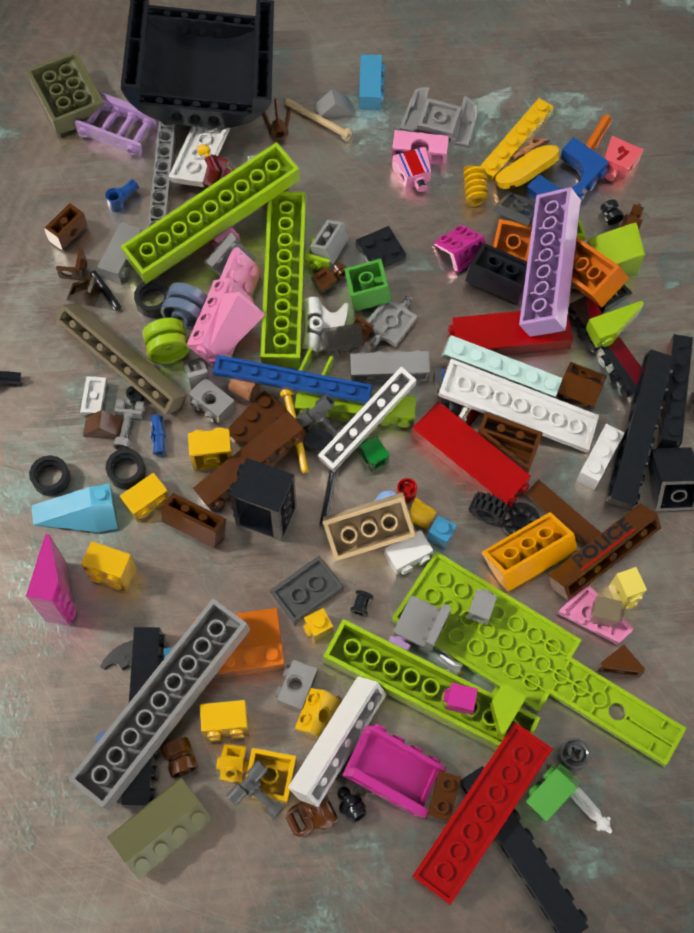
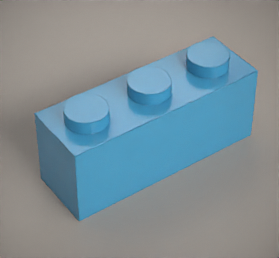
[359,54,385,109]

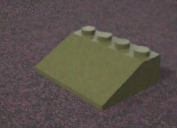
[26,51,104,135]

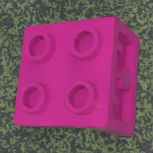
[434,225,486,273]

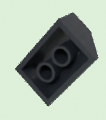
[465,243,527,304]

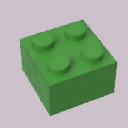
[344,259,392,311]
[526,763,581,822]

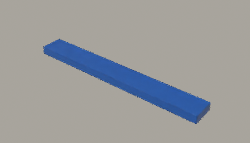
[212,354,373,405]

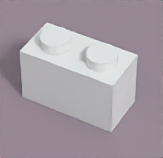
[384,530,433,576]

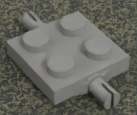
[367,295,418,348]

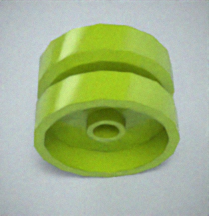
[142,318,190,364]

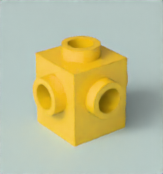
[216,744,249,782]

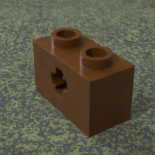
[44,203,88,250]
[426,771,461,825]

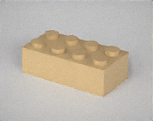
[322,492,416,561]

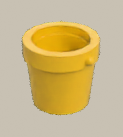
[409,498,437,529]

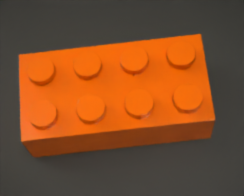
[571,237,629,307]

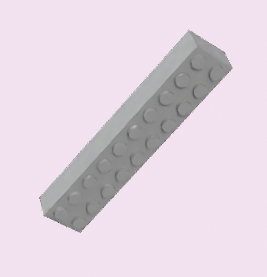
[68,598,251,811]

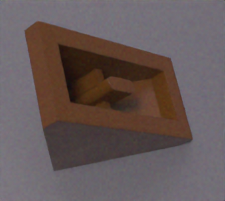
[83,410,124,439]
[597,645,645,677]

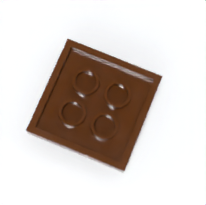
[227,391,309,467]

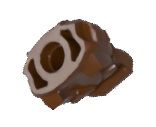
[285,794,338,837]

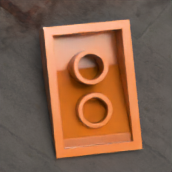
[493,219,532,262]

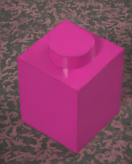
[442,683,478,715]

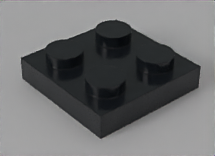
[356,226,406,267]

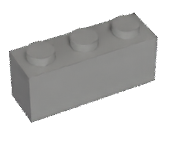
[97,222,142,284]

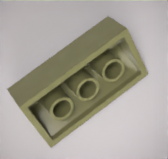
[107,777,213,880]

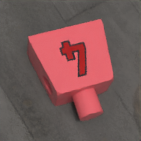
[605,136,644,181]

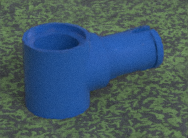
[105,179,139,212]

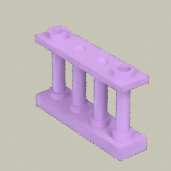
[75,91,159,157]

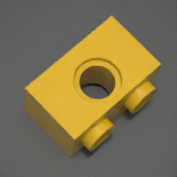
[295,688,342,740]

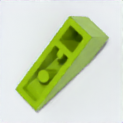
[586,301,644,348]

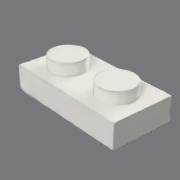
[80,376,107,416]

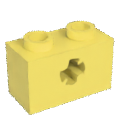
[608,567,647,609]

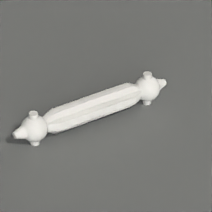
[548,762,612,834]

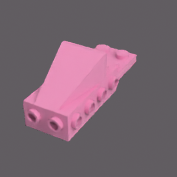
[187,247,264,366]

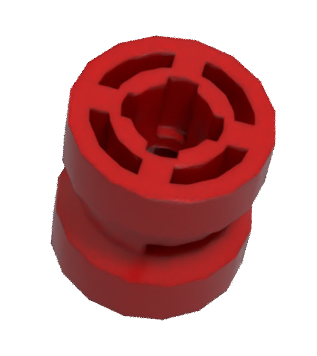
[396,478,417,504]

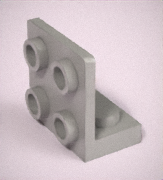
[204,233,257,277]
[394,596,452,652]

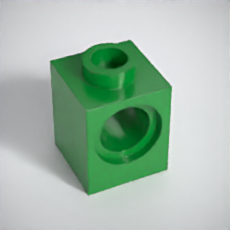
[359,436,389,472]

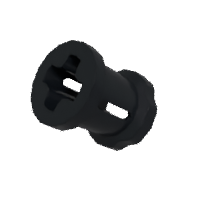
[350,590,374,617]

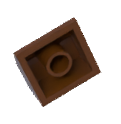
[557,362,607,407]

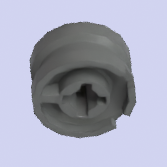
[558,737,591,772]

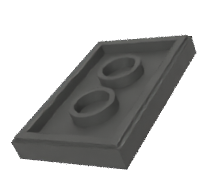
[493,191,536,226]
[269,555,344,625]

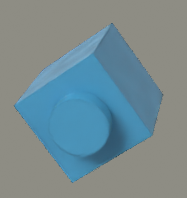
[427,515,457,550]

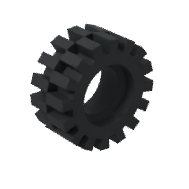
[468,492,509,526]

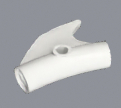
[301,297,348,356]

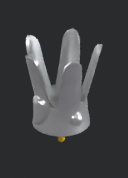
[437,649,465,676]

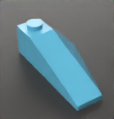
[31,484,118,534]

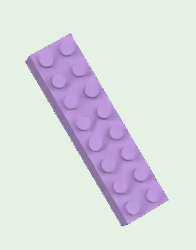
[519,187,581,336]

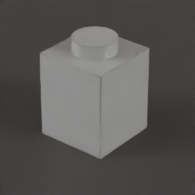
[467,589,497,625]

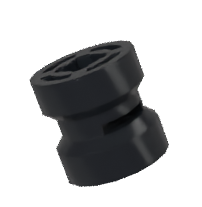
[600,199,624,226]

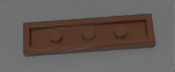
[525,479,601,546]

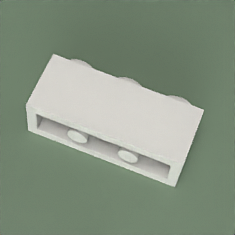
[576,424,624,490]

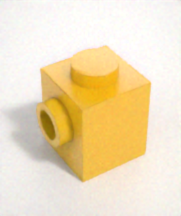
[303,608,333,643]

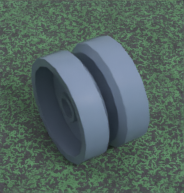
[161,283,207,329]

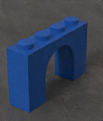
[526,137,609,203]

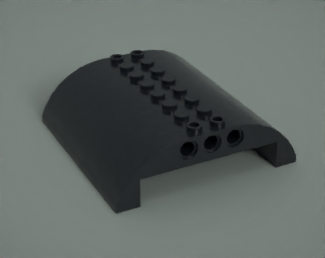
[121,0,274,128]

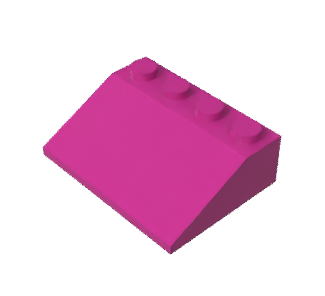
[26,534,76,626]

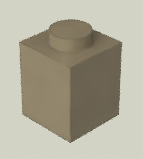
[589,596,624,628]

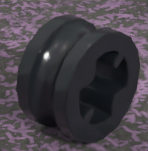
[126,386,145,405]

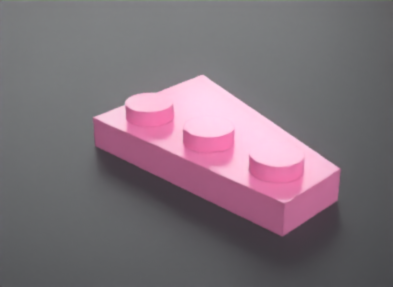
[557,585,634,645]

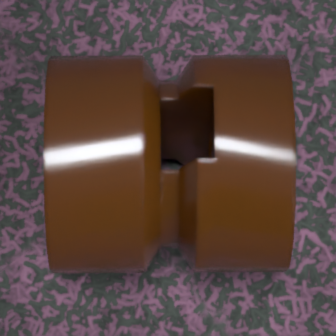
[161,737,199,778]

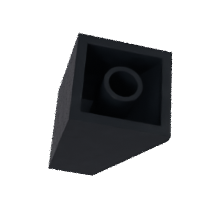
[648,447,694,511]

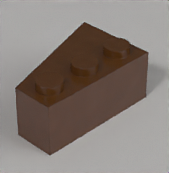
[478,412,543,473]

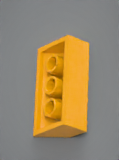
[482,512,577,592]

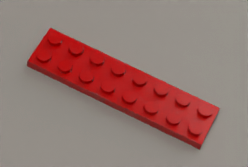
[412,722,553,905]

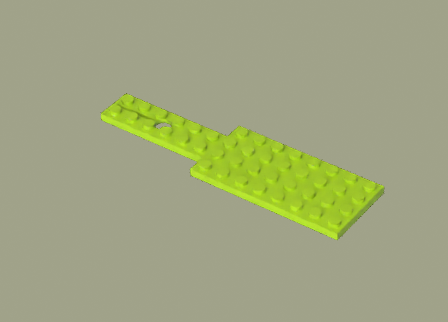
[391,551,687,767]

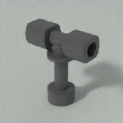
[296,393,343,438]
[226,761,285,821]

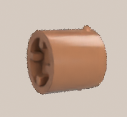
[228,379,261,401]

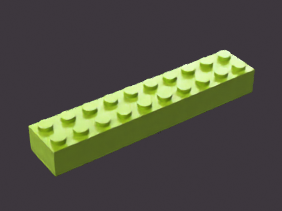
[120,142,300,284]
[260,191,306,369]
[323,619,540,750]

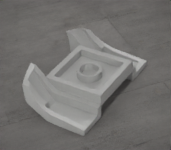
[400,87,477,147]

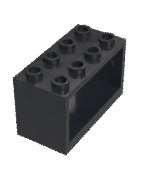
[228,458,297,541]

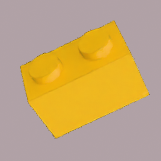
[120,473,170,521]

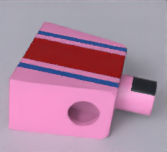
[392,147,431,192]

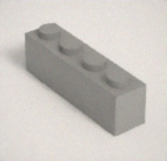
[350,350,430,383]

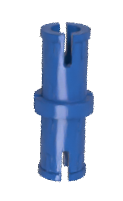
[150,414,166,456]

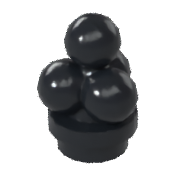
[337,786,367,823]

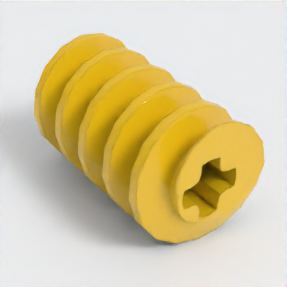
[463,165,489,207]

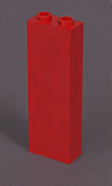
[448,311,573,356]
[411,401,531,508]

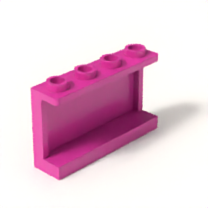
[342,724,446,818]

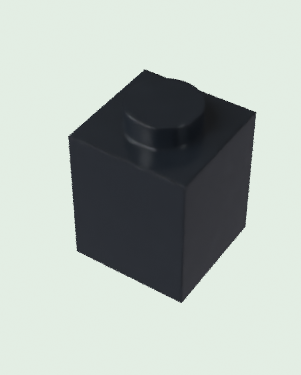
[303,425,334,457]

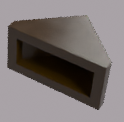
[66,275,101,307]

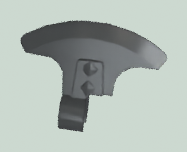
[100,640,133,671]

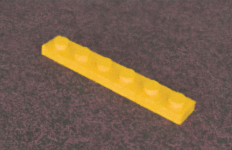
[480,98,554,181]

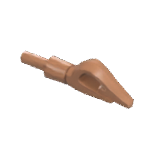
[512,138,550,160]

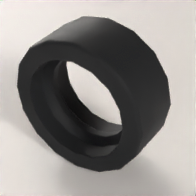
[134,280,169,318]
[105,448,146,489]
[29,455,71,496]

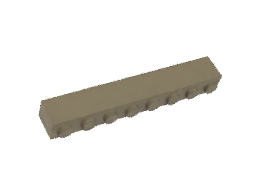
[55,302,188,414]

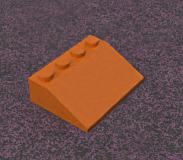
[193,608,285,681]

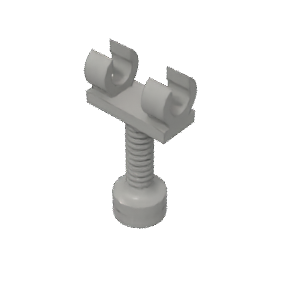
[113,399,146,450]

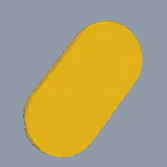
[495,145,560,189]

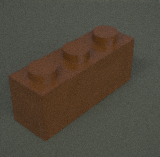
[161,493,226,548]

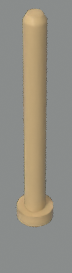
[284,98,352,141]

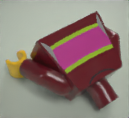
[197,144,237,188]

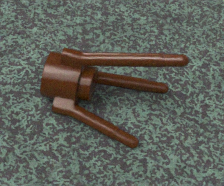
[262,99,291,139]

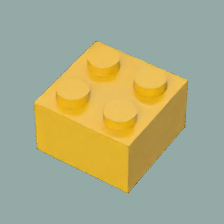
[188,427,233,471]
[81,541,137,590]
[200,700,249,742]
[246,748,297,805]

